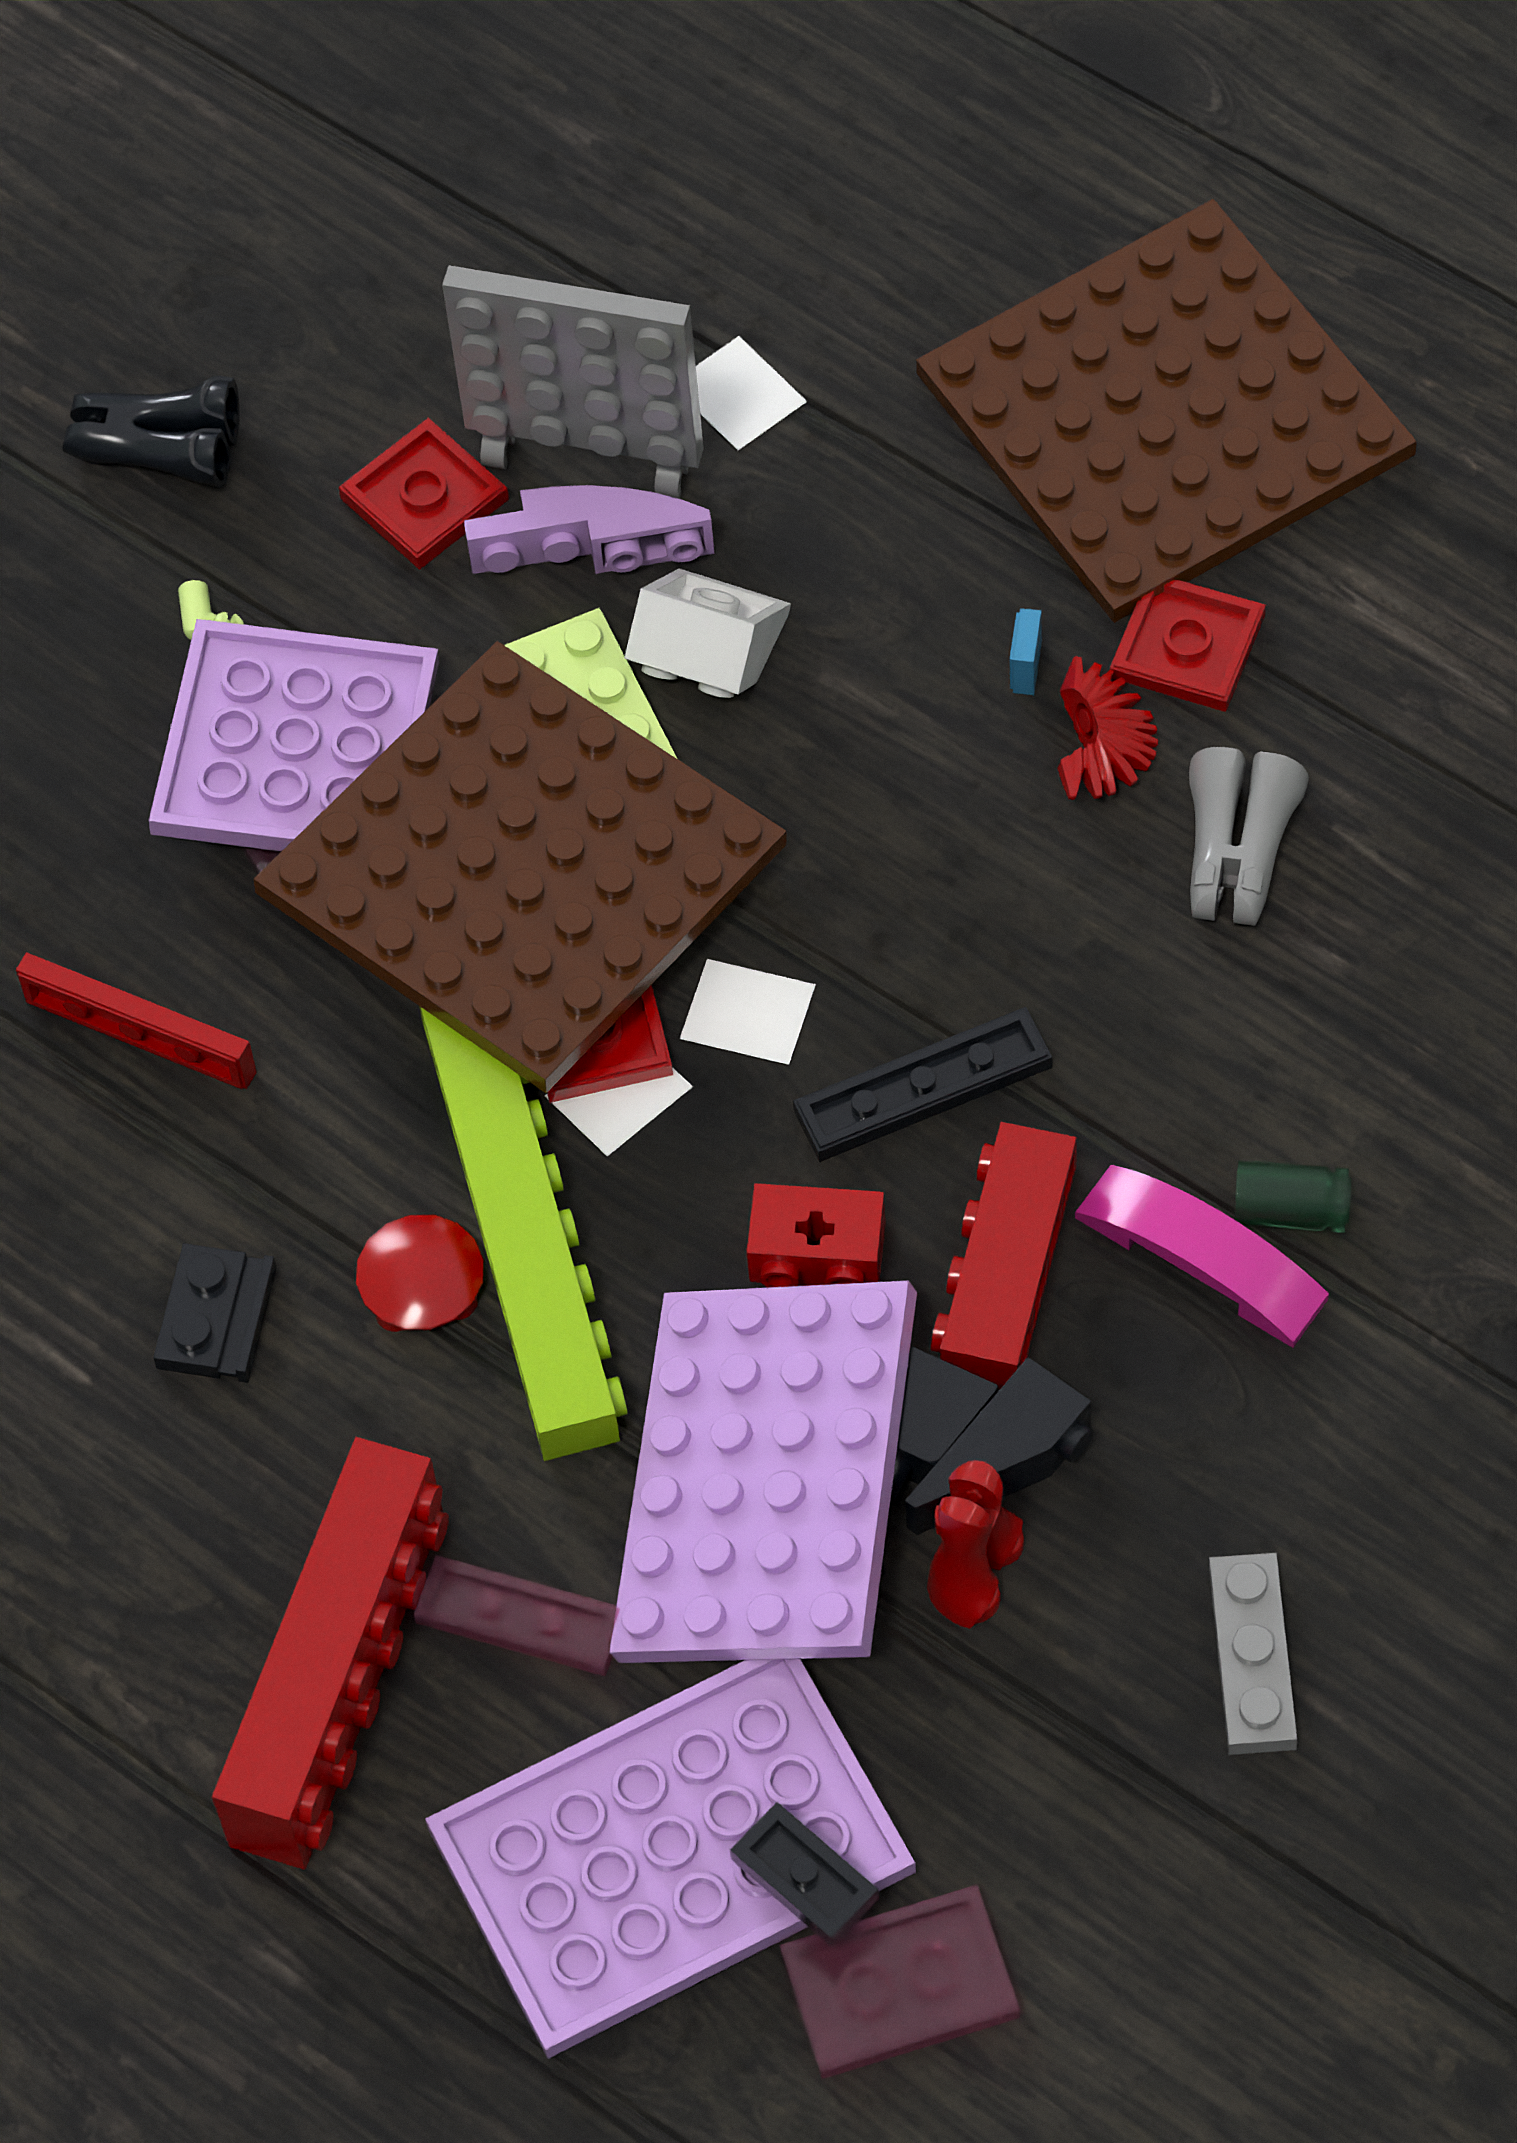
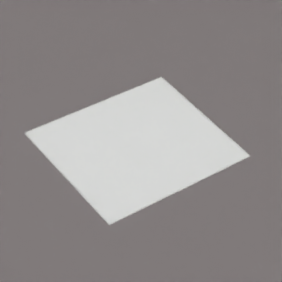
[696,336,807,450]
[680,959,816,1065]
[545,1067,693,1157]

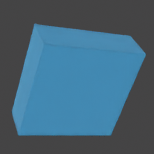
[1010,608,1042,695]

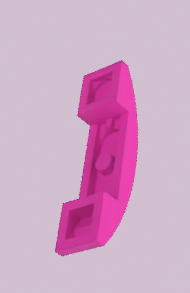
[1075,1165,1329,1348]

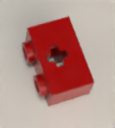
[747,1183,886,1288]

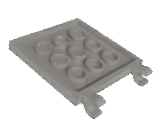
[442,265,704,499]

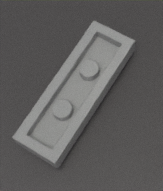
[1209,1553,1297,1755]

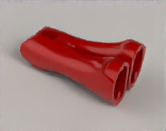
[927,1461,1024,1629]

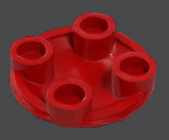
[356,1215,484,1332]

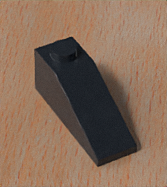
[905,1357,1093,1535]

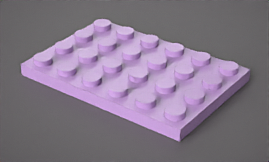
[610,1281,917,1663]
[425,1659,916,2058]

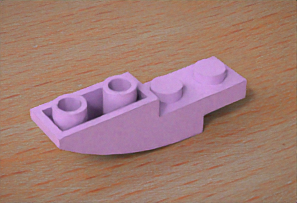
[464,485,714,574]

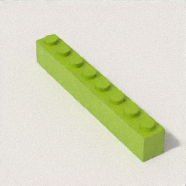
[419,1006,628,1461]

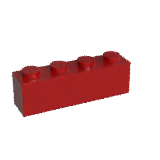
[931,1122,1077,1390]

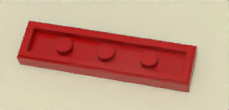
[16,952,257,1090]

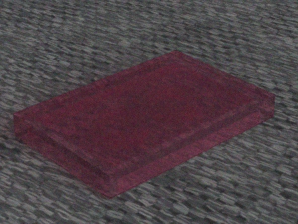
[780,1885,1020,2079]

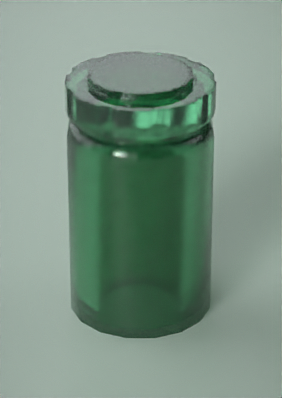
[1234,1160,1351,1233]

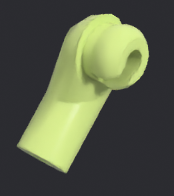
[178,580,244,640]

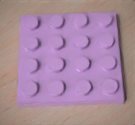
[149,619,439,851]

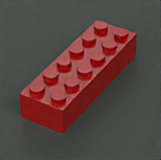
[212,1436,449,1870]

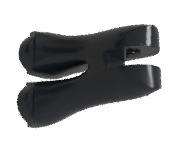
[62,376,240,488]

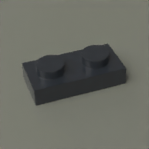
[730,1802,879,1947]

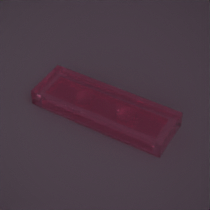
[414,1555,620,1676]

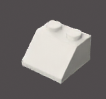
[624,569,791,698]

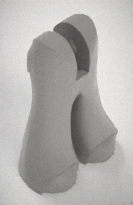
[1189,747,1309,926]

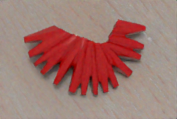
[1057,656,1158,800]

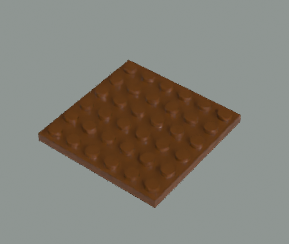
[916,199,1417,623]
[254,641,787,1093]

